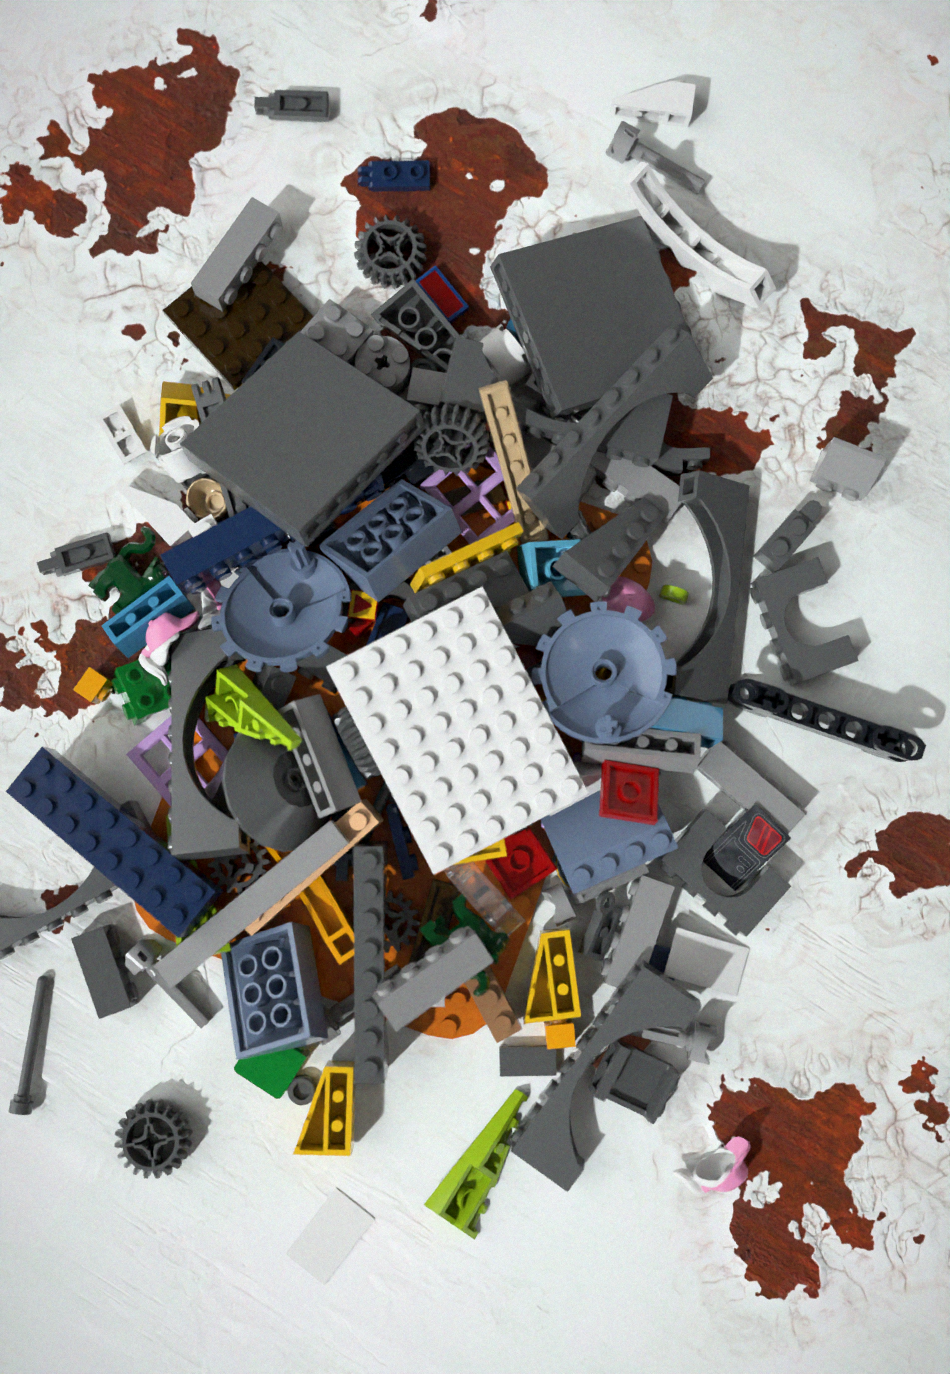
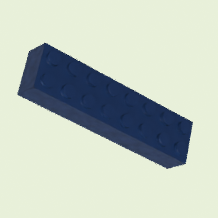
[160,473,384,595]
[5,746,224,938]

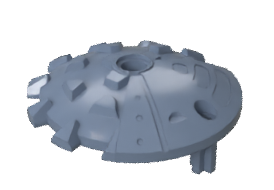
[211,540,351,673]
[532,601,676,744]

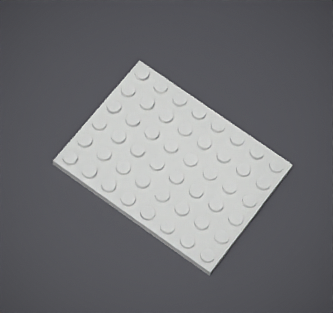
[326,587,589,874]

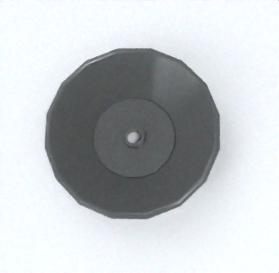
[222,734,332,852]

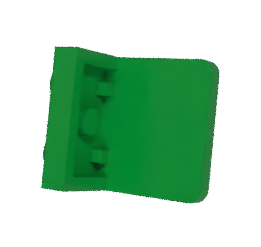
[111,658,171,726]
[234,1046,311,1099]

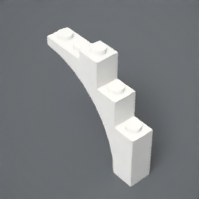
[623,161,776,309]

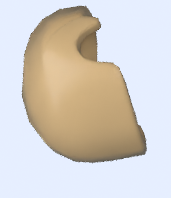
[186,478,227,521]

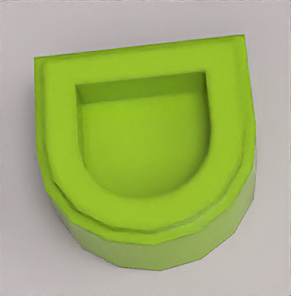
[659,585,689,605]

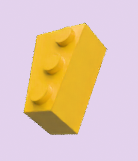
[523,927,581,1024]
[293,1061,356,1156]

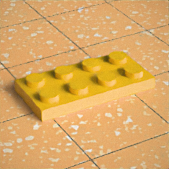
[410,522,524,593]

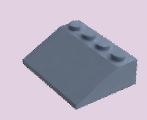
[318,479,462,602]
[540,790,678,894]
[221,922,329,1060]

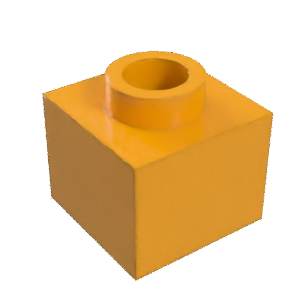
[73,667,113,704]
[544,1018,576,1049]

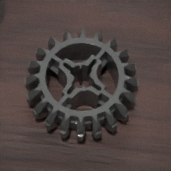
[354,214,427,289]
[413,403,490,476]
[332,706,381,779]
[114,1099,193,1179]

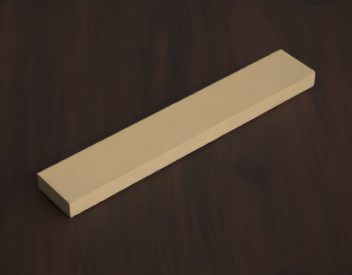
[478,380,550,545]

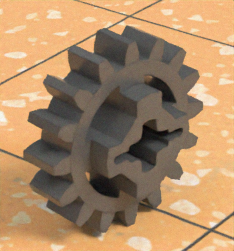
[208,836,271,894]
[384,890,420,953]

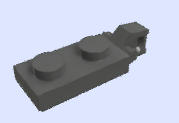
[254,90,329,122]
[37,532,116,577]

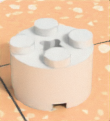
[479,324,532,388]
[150,416,205,483]

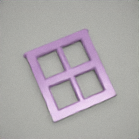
[420,442,515,544]
[126,716,229,807]

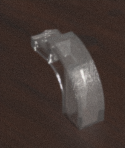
[443,862,525,936]

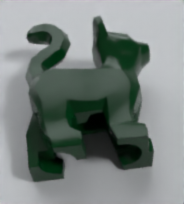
[88,527,169,614]
[420,894,509,997]

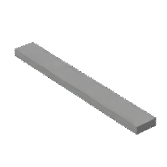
[154,820,350,988]

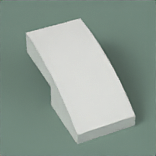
[96,404,147,465]

